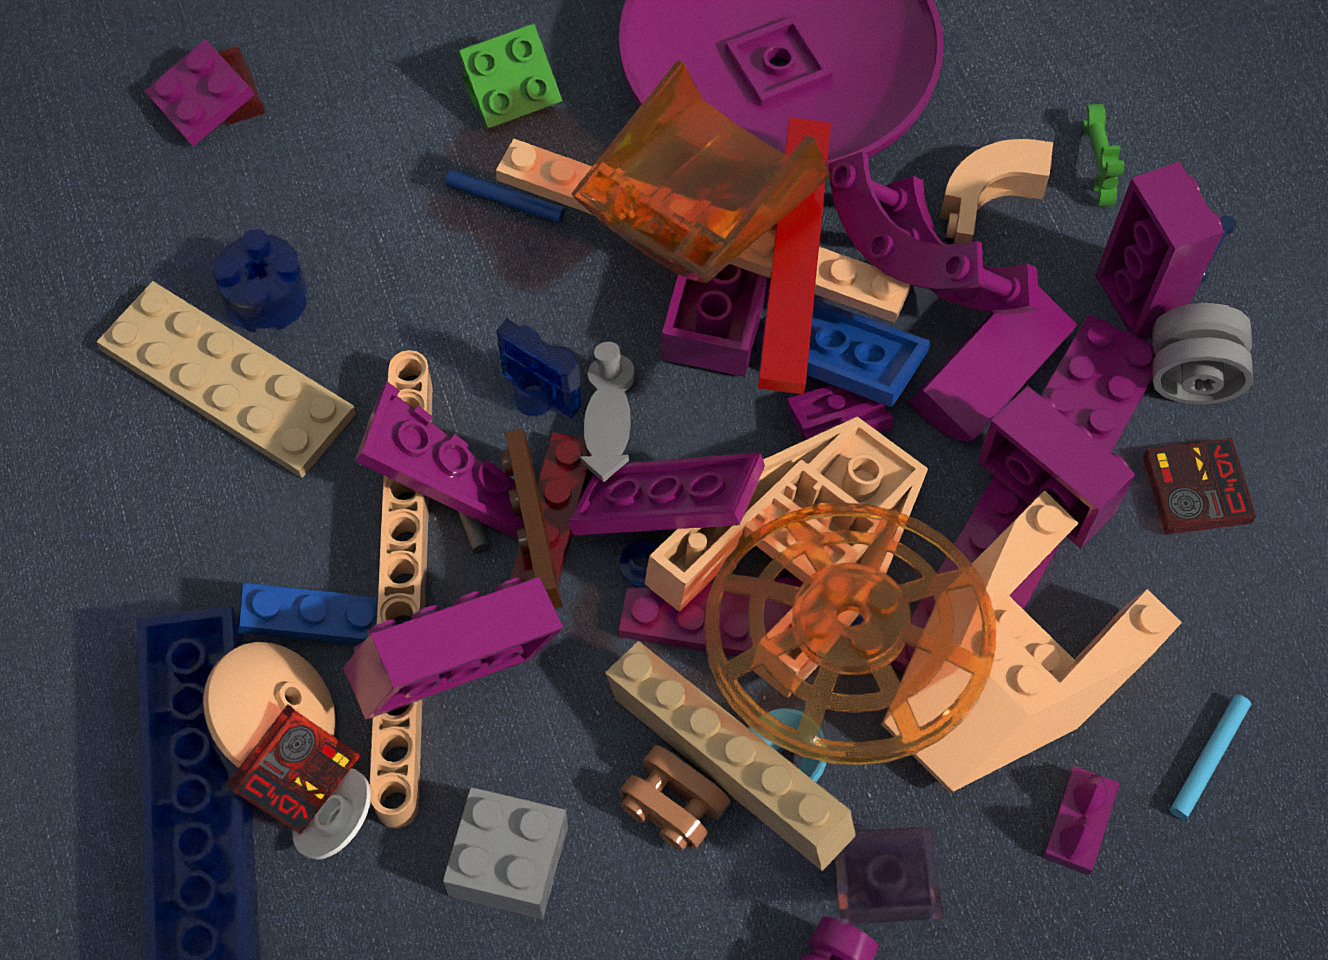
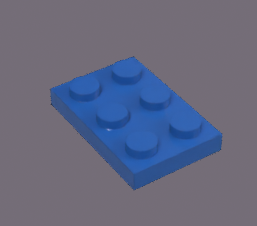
[807,299,930,407]

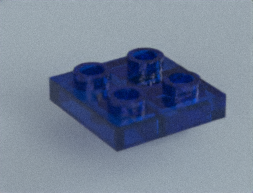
[496,318,582,418]

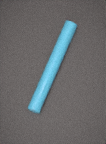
[1170,694,1251,820]

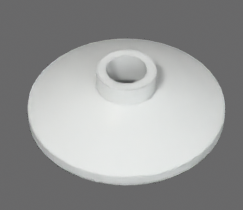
[292,768,371,860]

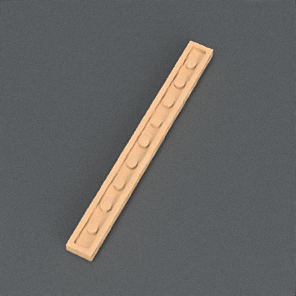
[496,139,911,323]

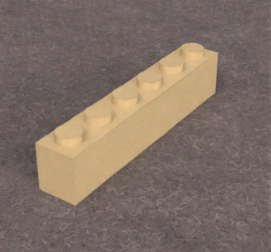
[605,641,856,871]

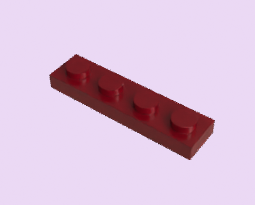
[510,432,590,583]

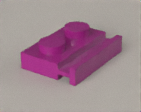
[787,385,893,441]

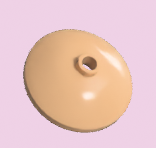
[203,642,336,782]

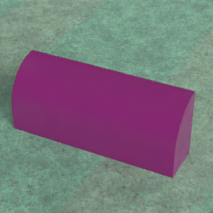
[907,286,1077,442]

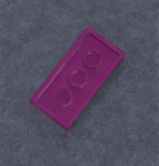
[568,453,765,535]

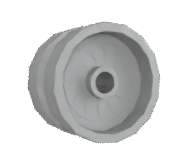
[1152,303,1253,405]

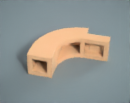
[939,139,1053,244]

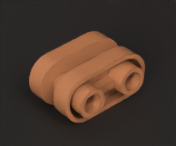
[619,745,731,851]

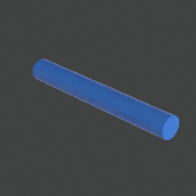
[445,169,565,223]

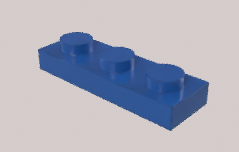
[237,582,378,645]

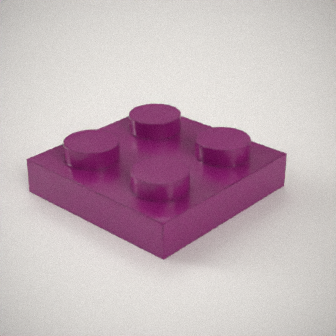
[144,39,255,147]

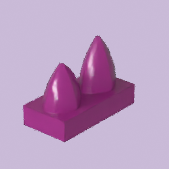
[1042,766,1120,876]

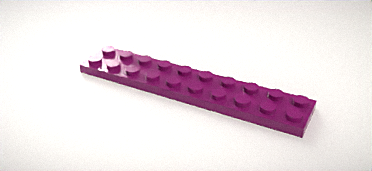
[887,314,1155,673]

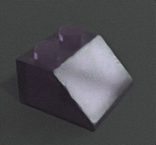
[833,826,943,924]

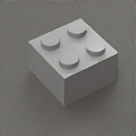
[443,787,568,919]

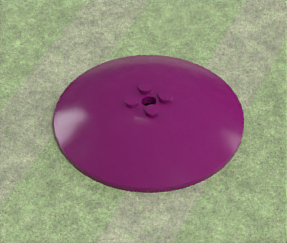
[619,0,944,176]

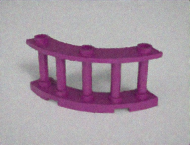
[828,151,1039,314]

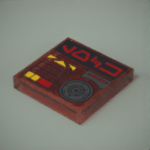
[1143,438,1256,535]
[226,704,360,835]

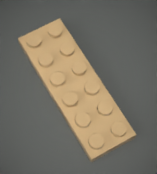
[97,281,356,478]

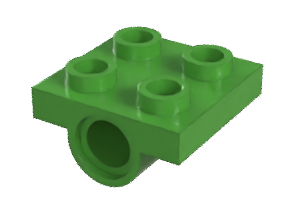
[457,24,562,129]

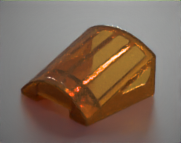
[571,60,831,283]

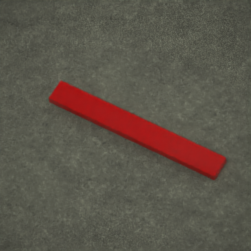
[758,117,831,395]

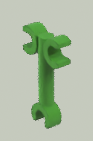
[1082,104,1125,207]

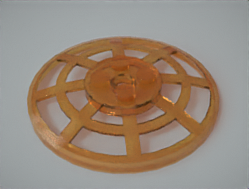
[704,503,996,765]

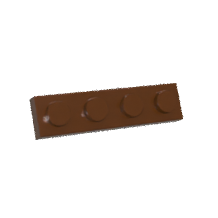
[501,428,563,609]

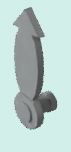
[580,341,636,482]

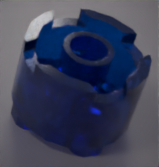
[213,229,307,332]

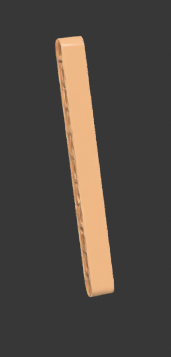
[370,350,433,829]

